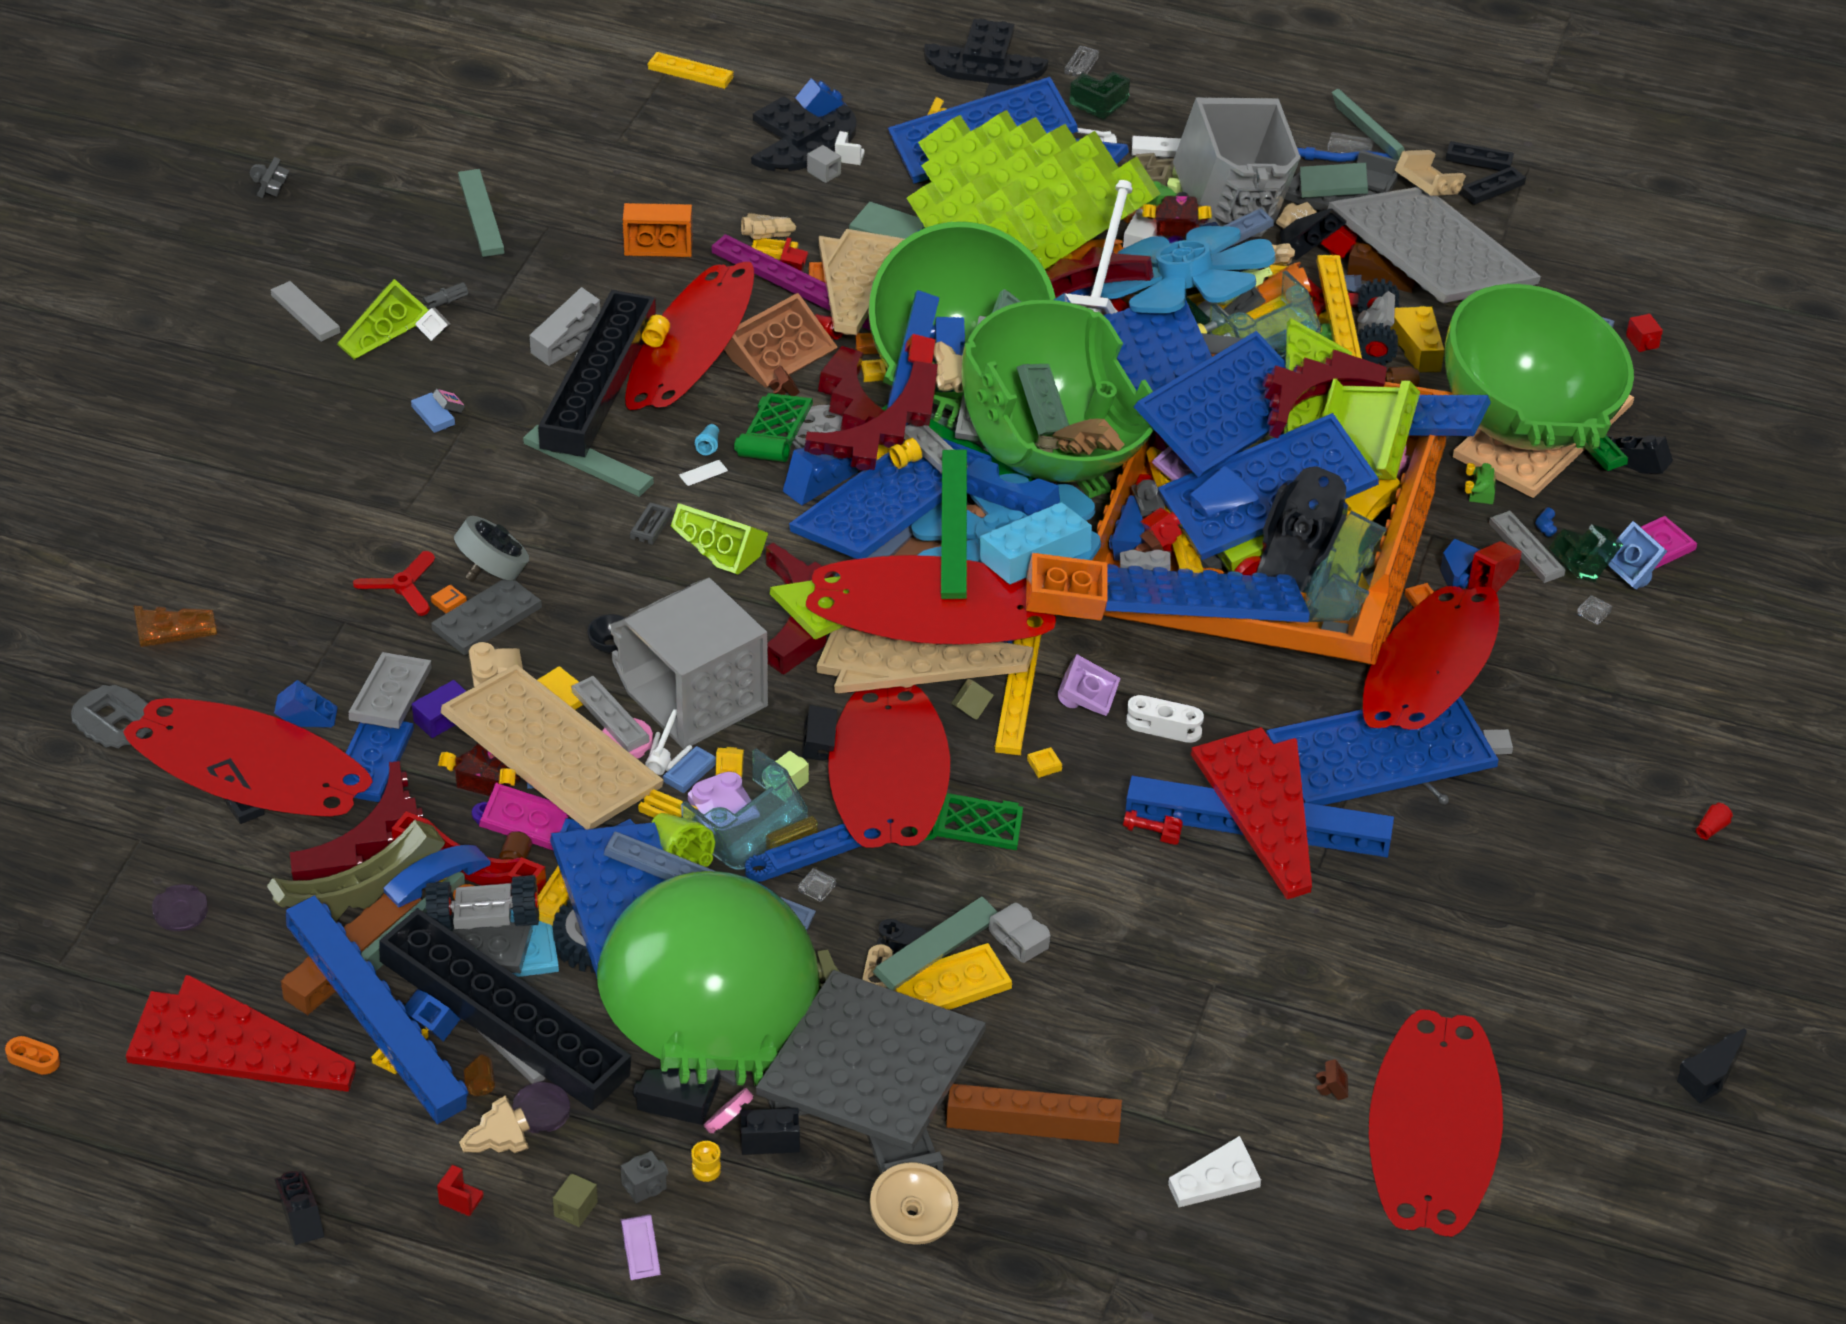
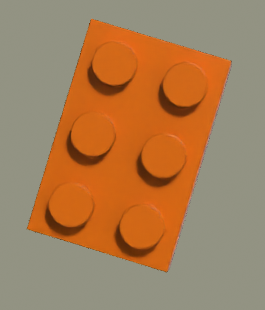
[623,203,693,257]
[1026,553,1107,621]

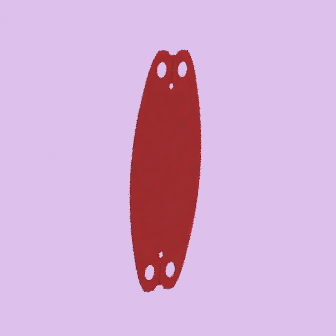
[625,262,754,410]
[806,555,1056,644]
[1363,586,1500,729]
[828,685,950,848]
[124,698,372,816]
[1369,1009,1503,1237]

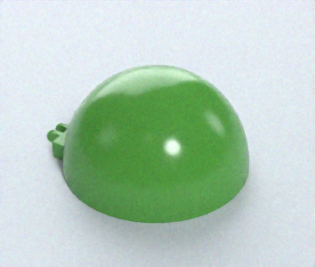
[869,221,1056,428]
[1445,284,1634,451]
[597,871,819,1086]

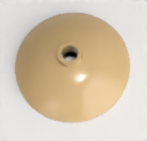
[870,1163,958,1245]

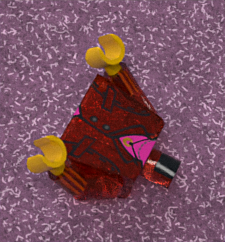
[1142,192,1212,236]
[438,744,521,796]

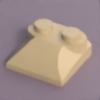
[468,642,523,687]

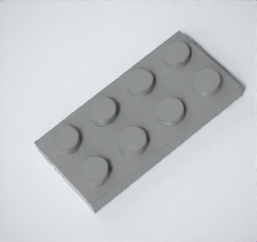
[349,652,432,729]

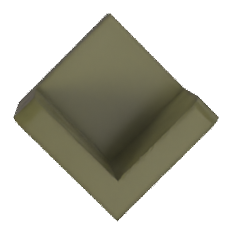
[951,679,994,719]
[553,1174,598,1227]

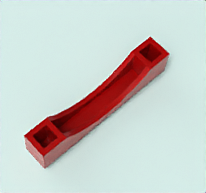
[391,811,546,895]

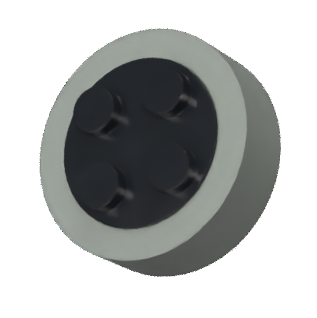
[454,516,529,582]

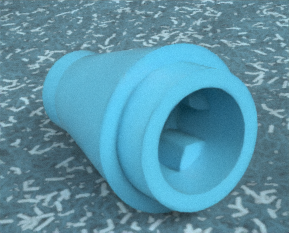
[695,424,719,455]

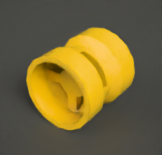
[642,315,670,347]
[889,437,922,469]
[692,1141,721,1182]

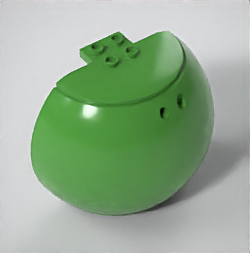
[962,300,1154,483]

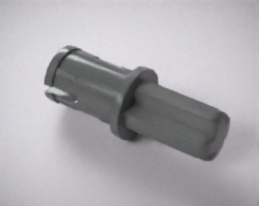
[423,282,468,310]

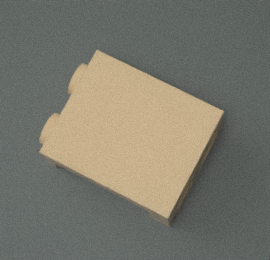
[1395,150,1466,196]

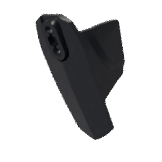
[1257,466,1348,592]

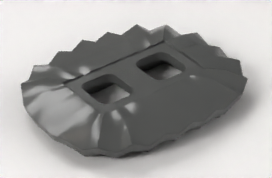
[71,685,156,749]

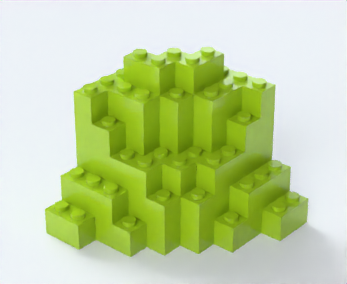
[907,110,1161,269]

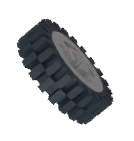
[553,900,595,973]

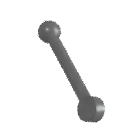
[1422,782,1449,805]

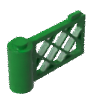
[734,393,813,462]
[912,793,1023,851]

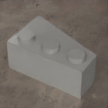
[530,287,600,366]

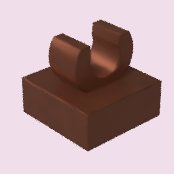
[769,366,800,396]
[1135,530,1164,553]
[1316,1059,1348,1100]

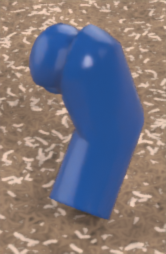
[1535,507,1557,537]

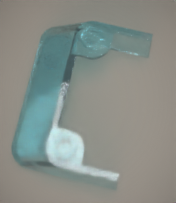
[1210,270,1321,357]
[1305,510,1387,622]
[681,749,808,870]

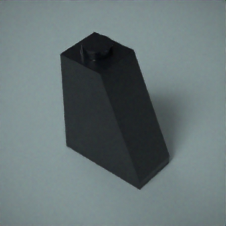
[633,1068,720,1125]

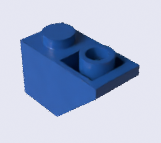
[795,78,847,117]
[1440,539,1480,594]
[274,680,337,728]
[404,989,460,1042]

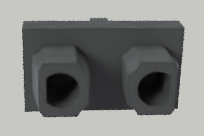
[250,157,289,198]
[1131,480,1165,518]

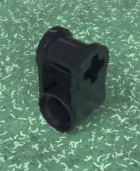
[877,919,928,955]

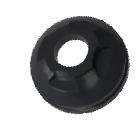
[587,614,625,654]

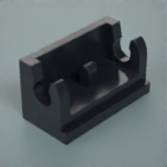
[802,705,837,761]

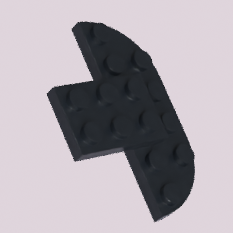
[924,19,1049,85]
[751,96,856,171]

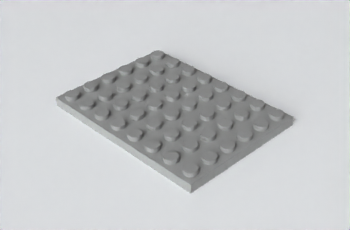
[1327,187,1541,303]

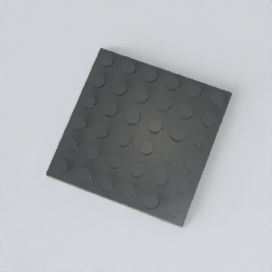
[756,970,986,1151]

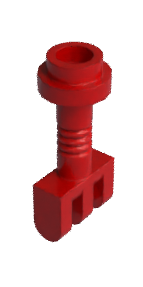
[1123,810,1183,845]

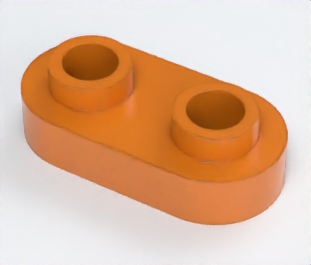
[5,1036,60,1074]

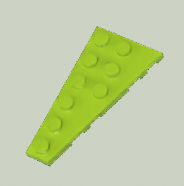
[1284,318,1352,433]
[770,576,849,640]

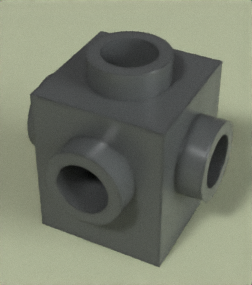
[621,1151,668,1203]

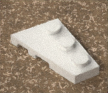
[1168,1136,1261,1207]

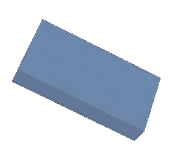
[411,393,455,433]
[663,746,716,793]

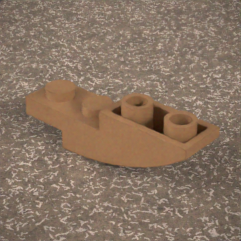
[1052,418,1124,455]

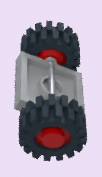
[1357,278,1399,366]
[425,875,539,931]

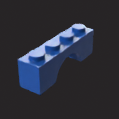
[967,457,1060,515]

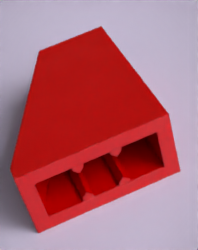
[1468,541,1522,599]

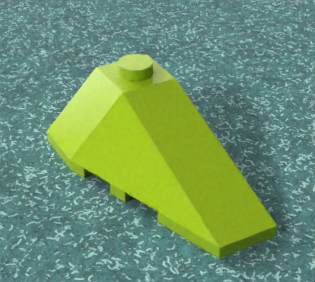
[337,279,429,360]
[671,503,768,575]

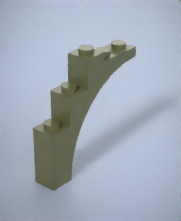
[267,820,445,922]

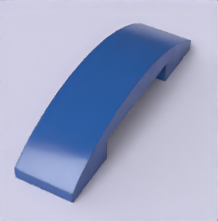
[383,845,491,908]

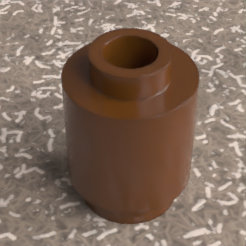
[1385,366,1420,387]
[499,832,533,860]

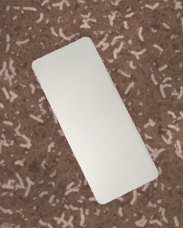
[679,460,728,486]

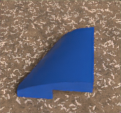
[1190,466,1260,519]

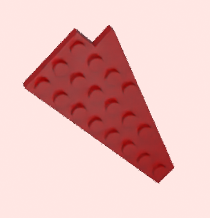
[1191,727,1312,900]
[126,975,356,1092]

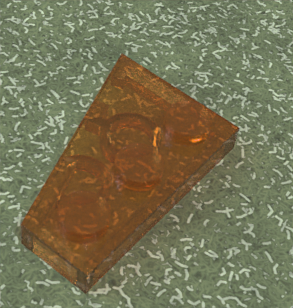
[134,606,217,647]

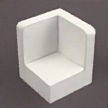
[835,131,864,165]
[415,307,450,341]

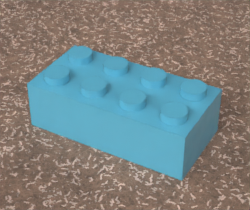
[980,502,1092,584]

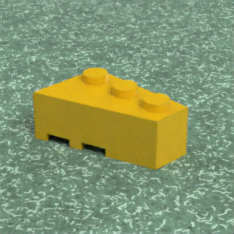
[1391,306,1444,372]

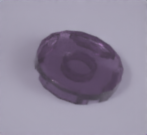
[152,884,208,931]
[512,1082,570,1133]

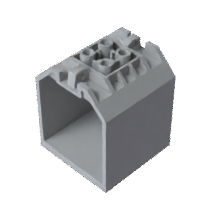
[1173,98,1301,237]
[610,578,768,749]

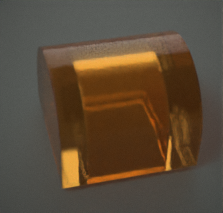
[464,1054,495,1096]

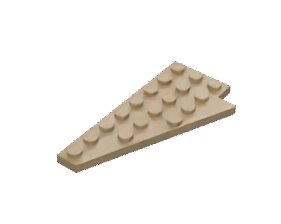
[819,229,904,335]
[817,626,1033,693]

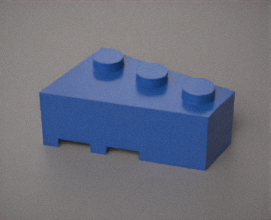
[930,317,965,392]
[783,448,859,506]

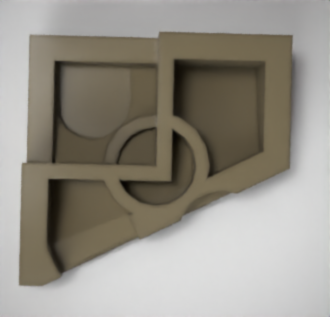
[1135,153,1174,186]

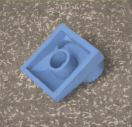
[1601,521,1667,590]

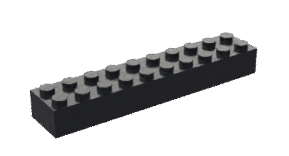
[538,290,656,457]
[379,908,631,1111]

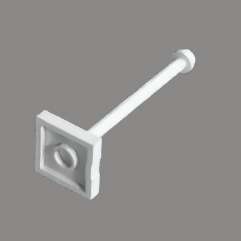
[1065,180,1132,315]

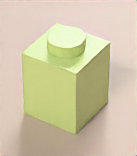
[768,751,809,798]

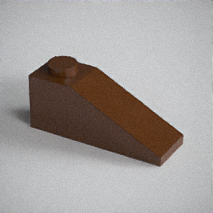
[1347,242,1417,293]

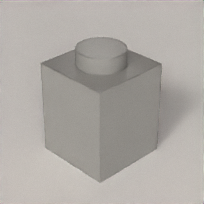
[807,145,841,183]

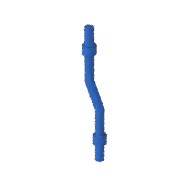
[1297,147,1393,162]

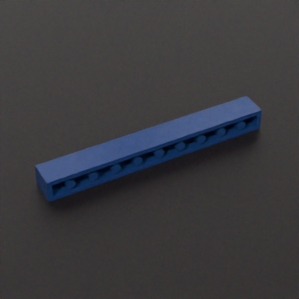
[1125,776,1394,858]
[286,895,468,1124]

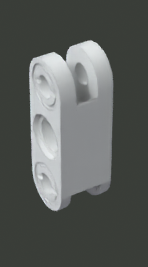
[1126,695,1204,743]

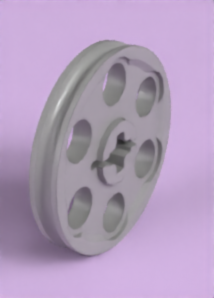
[792,405,843,449]

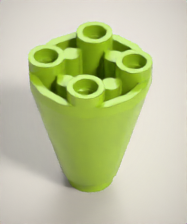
[652,813,715,867]

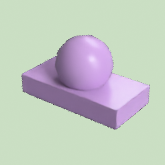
[621,1214,661,1280]

